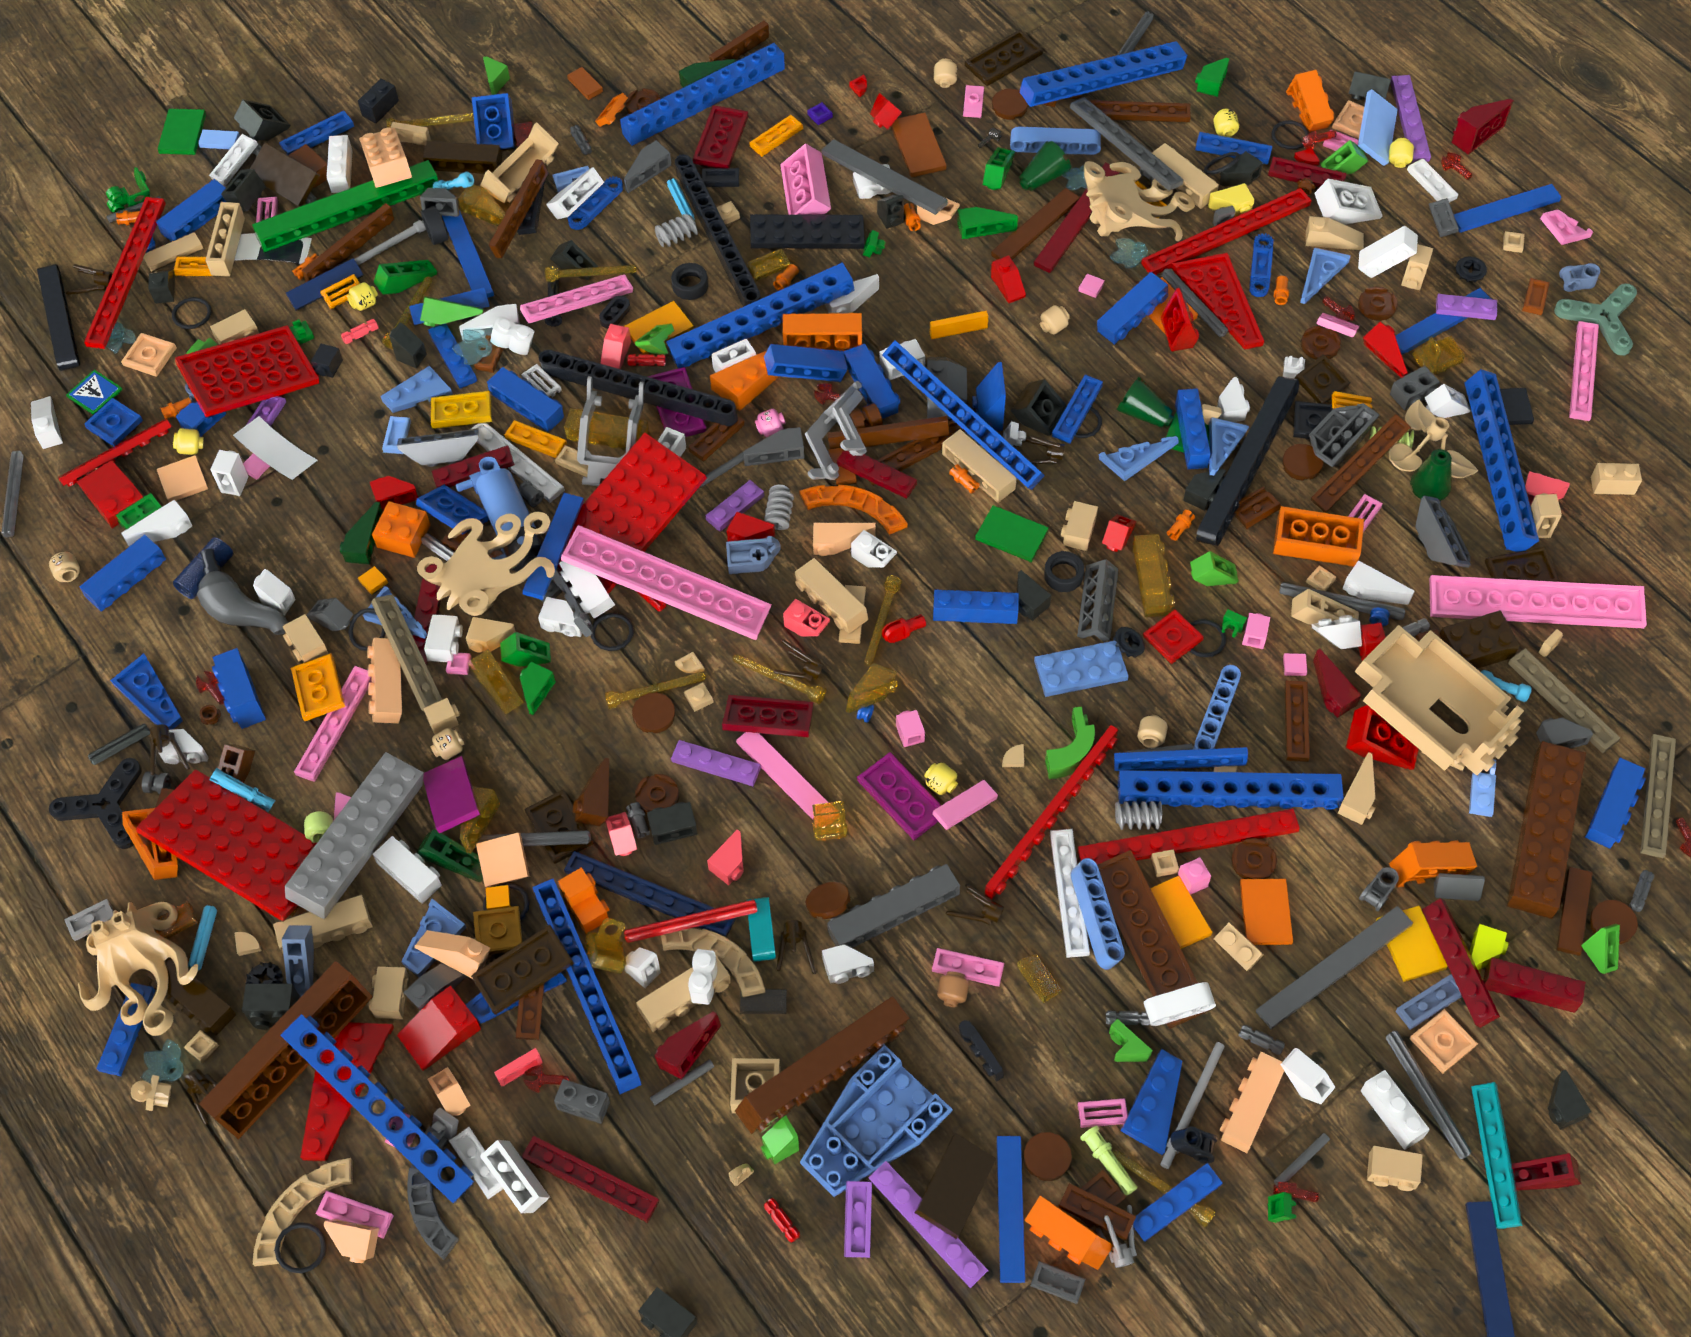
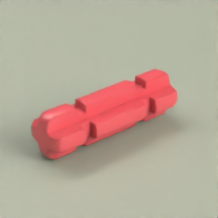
[341,319,378,344]

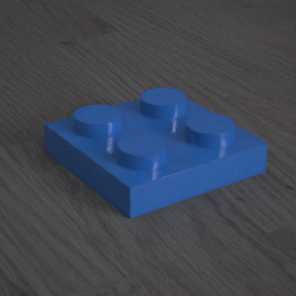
[84,398,143,446]

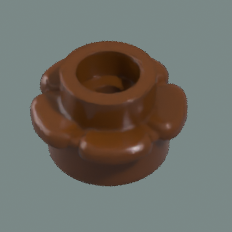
[1297,178,1315,195]
[200,705,221,725]

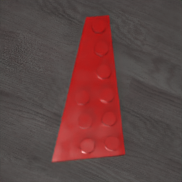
[1172,253,1264,350]
[300,1022,394,1161]

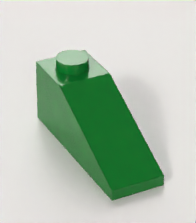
[983,147,1015,190]
[957,207,1018,239]
[374,260,438,294]

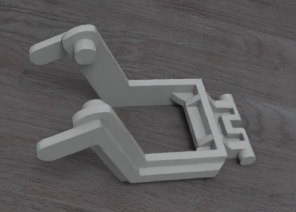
[577,376,644,486]
[805,381,867,480]

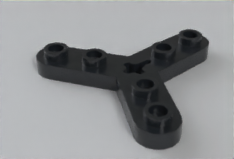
[49,758,142,849]

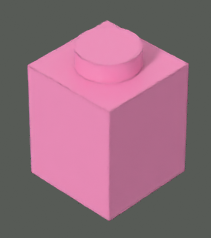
[1242,613,1270,649]
[896,710,925,747]
[1178,858,1211,895]

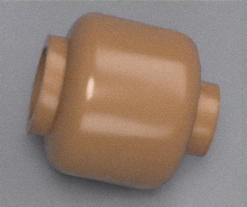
[937,971,969,1007]

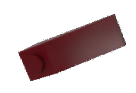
[1313,649,1361,718]
[654,1011,721,1079]
[1512,1153,1582,1191]

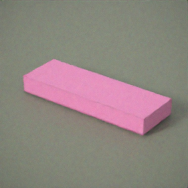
[933,780,998,830]
[932,948,1004,987]
[316,1191,394,1239]

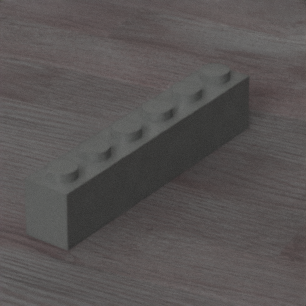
[827,864,960,948]

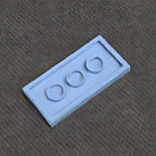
[1358,89,1398,166]

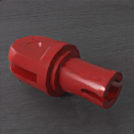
[881,614,926,643]

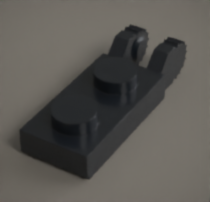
[959,1020,1004,1081]

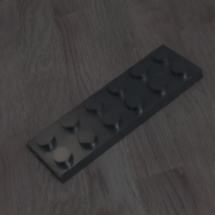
[750,214,865,249]

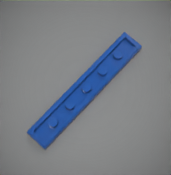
[1454,184,1561,233]
[442,210,494,298]
[1395,288,1491,355]
[523,493,584,600]
[1114,747,1248,771]
[997,1136,1025,1283]

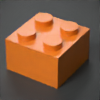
[372,501,430,558]

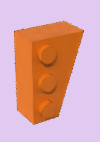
[1286,70,1334,132]
[710,351,780,411]
[122,808,178,880]
[1389,840,1478,888]
[1024,1196,1114,1270]

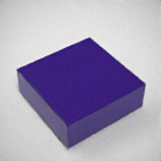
[807,102,833,125]

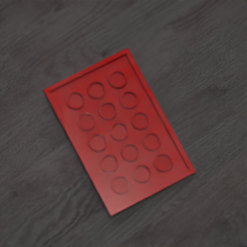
[175,325,319,417]

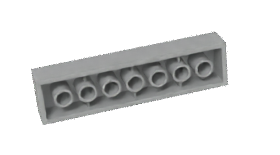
[285,752,424,920]

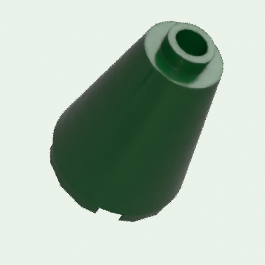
[1019,141,1071,191]
[1116,376,1174,428]
[1410,449,1452,501]

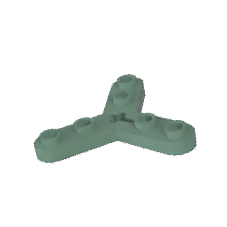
[1554,283,1637,355]

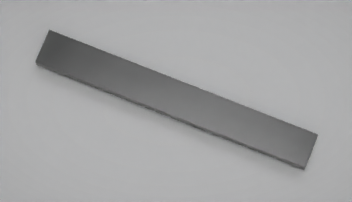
[1070,97,1184,191]
[821,139,948,215]
[1256,906,1413,1030]

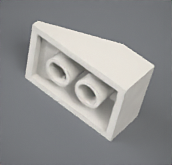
[1314,179,1382,225]

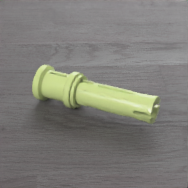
[1080,1126,1138,1196]

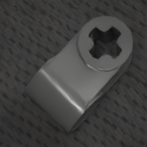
[1359,867,1399,912]

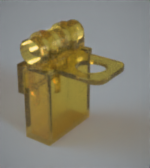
[1412,336,1465,375]
[812,801,848,841]
[585,918,627,974]

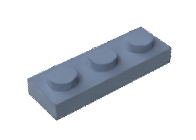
[1396,974,1462,1030]

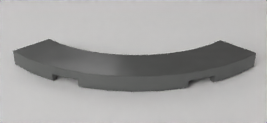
[552,566,594,637]
[407,1126,459,1260]

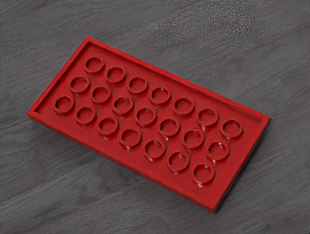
[557,433,707,594]
[136,769,317,922]

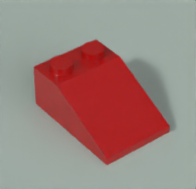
[1160,288,1199,351]
[77,460,143,529]
[1346,705,1419,770]
[397,986,481,1071]

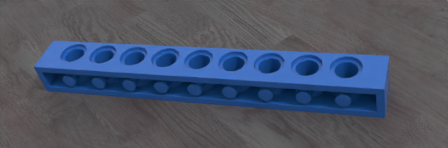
[1020,41,1188,107]
[620,43,785,146]
[666,262,855,369]
[882,340,1045,490]
[1464,369,1539,552]
[1118,770,1344,810]
[532,878,641,1094]
[280,1014,474,1204]

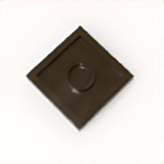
[1295,354,1351,404]

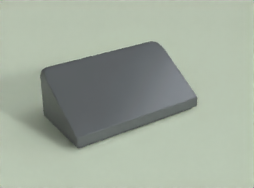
[1434,873,1485,901]

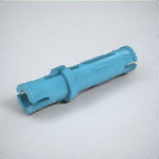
[209,768,275,812]

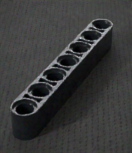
[37,264,80,371]

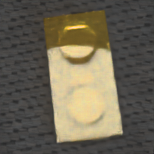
[747,249,790,280]

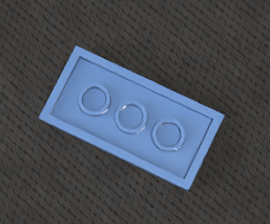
[1034,641,1128,697]

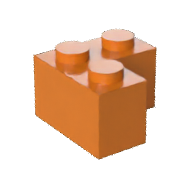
[558,867,610,934]

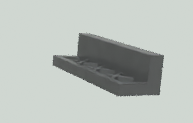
[1077,559,1118,642]

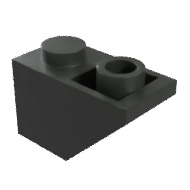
[1219,151,1263,186]
[877,195,904,229]
[389,322,427,369]
[1183,469,1226,511]

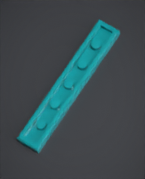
[1471,1082,1523,1229]

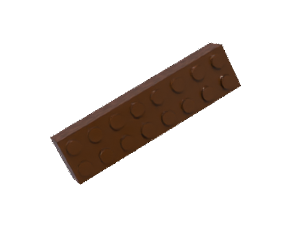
[1507,741,1586,919]
[199,961,373,1140]
[735,996,910,1135]

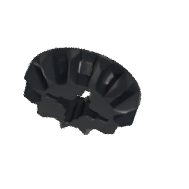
[1455,256,1487,283]
[1113,627,1145,658]
[245,962,283,984]

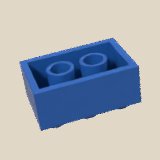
[212,648,266,729]

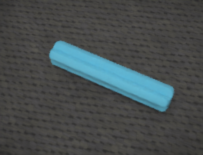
[667,178,695,220]
[188,905,217,971]

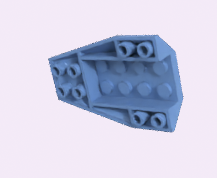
[800,1045,953,1197]

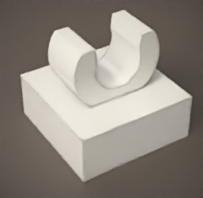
[1283,356,1305,378]
[1003,421,1026,446]

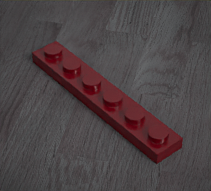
[412,564,441,666]
[1422,898,1500,1028]
[521,1136,660,1223]

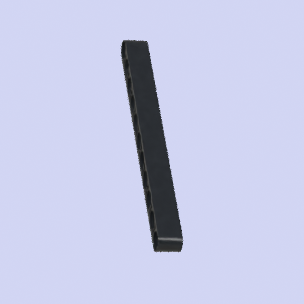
[675,154,761,307]
[538,350,738,426]
[1196,376,1300,546]

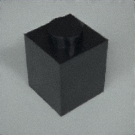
[311,343,343,378]

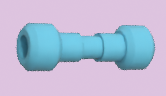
[433,172,474,191]
[1481,670,1532,702]

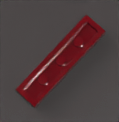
[1268,156,1347,188]
[432,445,515,488]
[837,450,917,499]

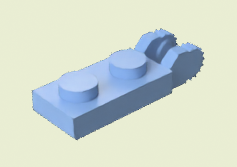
[1469,759,1496,817]

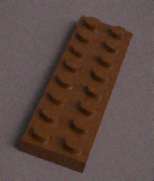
[1097,850,1210,1029]

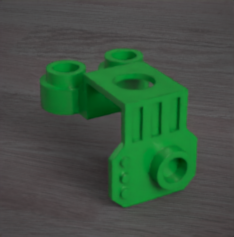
[106,167,150,213]

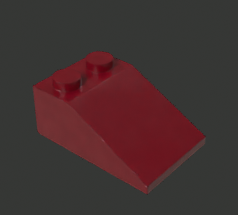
[1451,98,1514,155]

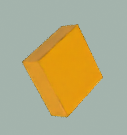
[358,566,388,595]
[486,885,511,910]

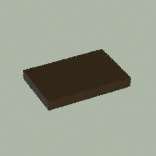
[1485,547,1560,582]
[524,789,594,864]

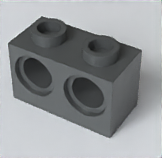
[1390,366,1440,411]
[554,1079,610,1124]

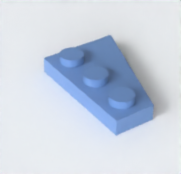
[381,366,453,413]
[401,899,466,977]

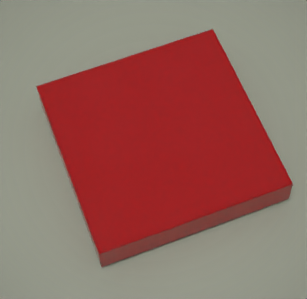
[1143,609,1204,664]

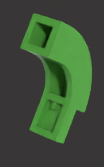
[1045,707,1095,779]

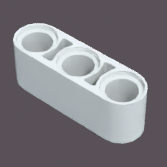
[1144,982,1216,1026]

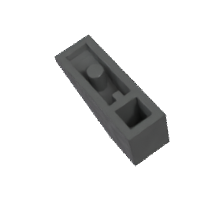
[624,140,672,193]
[743,427,804,466]
[403,963,467,1010]

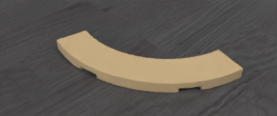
[661,928,765,997]
[253,1158,353,1266]

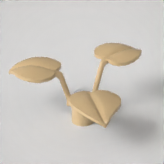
[1389,400,1478,478]

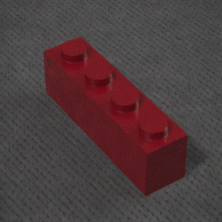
[1483,957,1586,1013]

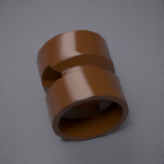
[849,403,883,429]

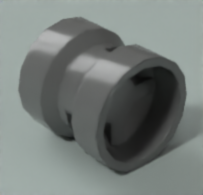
[142,771,172,794]

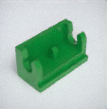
[116,493,162,530]

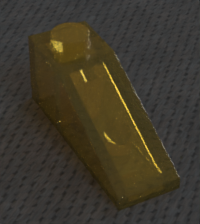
[458,184,506,226]
[467,649,524,715]
[846,663,898,713]
[460,786,500,854]

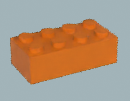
[783,313,862,353]
[1273,506,1364,567]

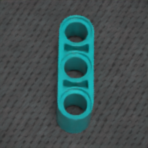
[746,897,776,962]

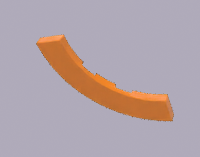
[799,485,908,534]

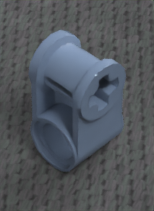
[1559,263,1600,292]

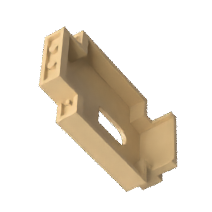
[1355,625,1524,775]

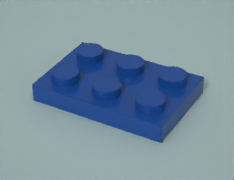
[416,485,489,535]

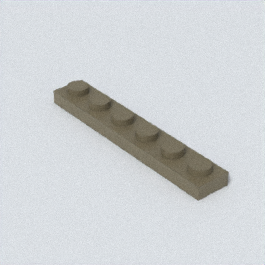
[371,594,442,711]
[1508,648,1620,753]
[1640,734,1676,858]

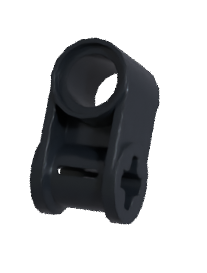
[1170,1127,1218,1163]

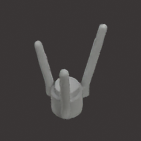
[1096,1205,1137,1268]

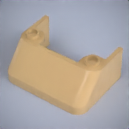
[479,122,559,203]

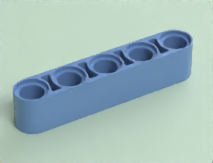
[1010,127,1101,155]
[1193,665,1241,750]
[1071,858,1125,970]

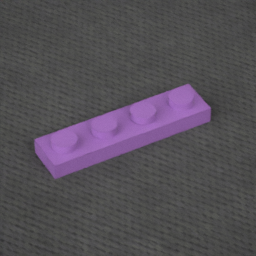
[671,740,761,786]

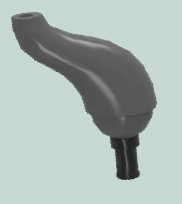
[197,548,289,635]

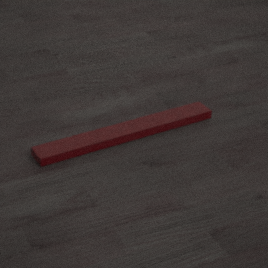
[1034,162,1121,273]

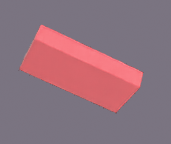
[494,1048,542,1087]

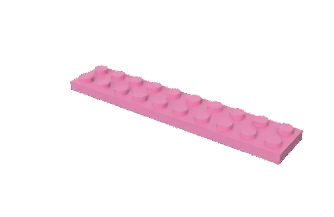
[561,525,772,640]
[1429,575,1647,628]

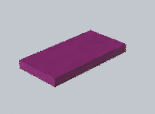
[647,367,706,437]
[857,752,942,840]
[423,756,480,833]

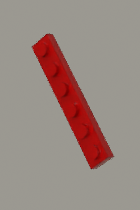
[57,419,172,487]

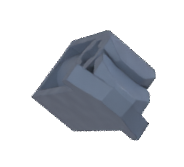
[726,536,781,574]

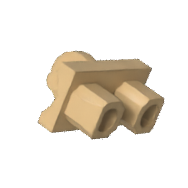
[131,1075,171,1111]

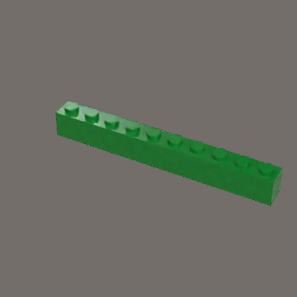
[252,160,438,252]

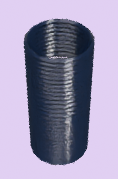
[173,537,234,599]

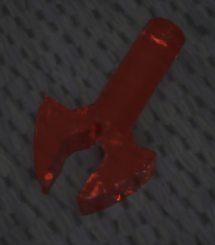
[1302,130,1337,149]
[1441,152,1472,180]
[1322,296,1355,322]
[814,383,840,405]
[196,671,225,705]
[1676,818,1691,857]
[523,1065,569,1093]
[1273,1182,1319,1202]

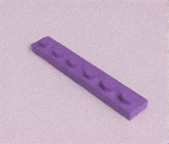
[1390,75,1431,163]
[868,1161,988,1288]

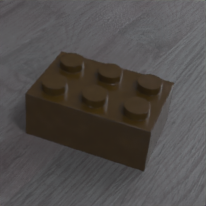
[1440,610,1520,669]

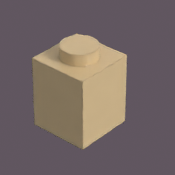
[423,698,460,735]

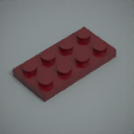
[693,105,749,168]
[722,695,814,737]

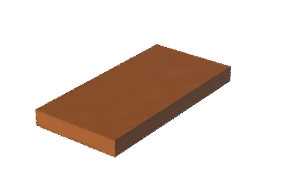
[891,113,947,178]

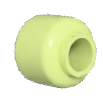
[304,811,333,843]

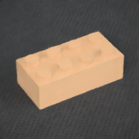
[359,128,412,188]

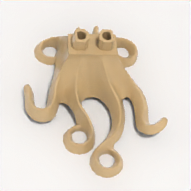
[1084,161,1195,241]
[417,512,555,616]
[78,902,198,1036]

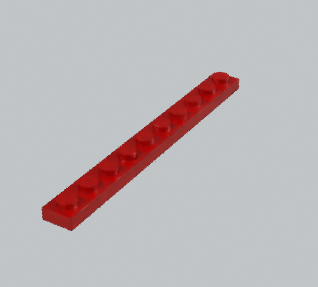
[1141,188,1312,275]
[84,197,166,349]
[985,725,1118,899]
[1077,809,1300,865]

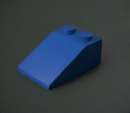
[472,93,514,150]
[972,362,1006,431]

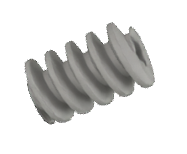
[655,214,698,247]
[764,485,794,530]
[1115,801,1162,830]

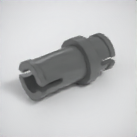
[626,802,650,838]

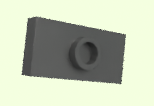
[1429,198,1459,237]
[1030,1261,1086,1304]

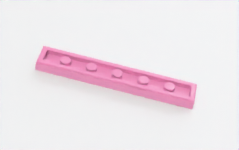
[520,274,633,323]
[1569,321,1599,421]
[294,666,371,782]
[736,732,839,830]

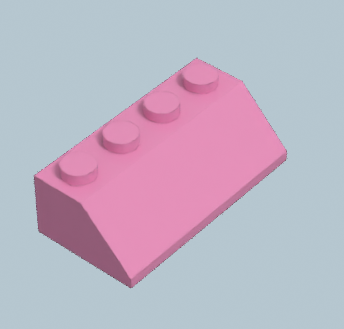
[780,143,831,215]

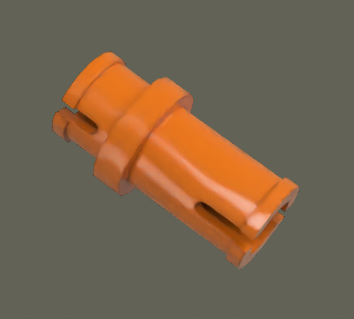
[904,203,921,231]
[116,210,140,226]
[292,253,318,280]
[773,264,799,291]
[1273,275,1289,305]
[160,397,192,419]
[949,464,980,494]
[1167,509,1195,541]

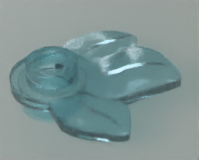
[1062,165,1097,190]
[1110,238,1148,268]
[98,322,136,354]
[453,329,492,365]
[141,1039,184,1084]

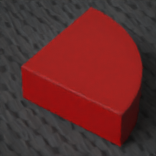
[849,75,867,97]
[1294,148,1320,166]

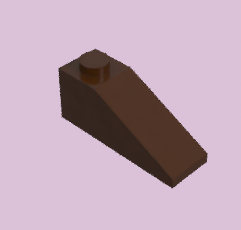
[218,744,256,783]
[573,758,609,826]

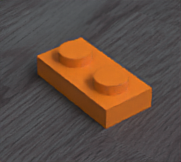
[595,93,628,127]

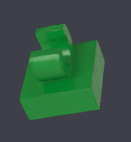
[863,230,886,258]
[289,319,315,345]
[1222,609,1247,638]
[1268,1192,1296,1223]

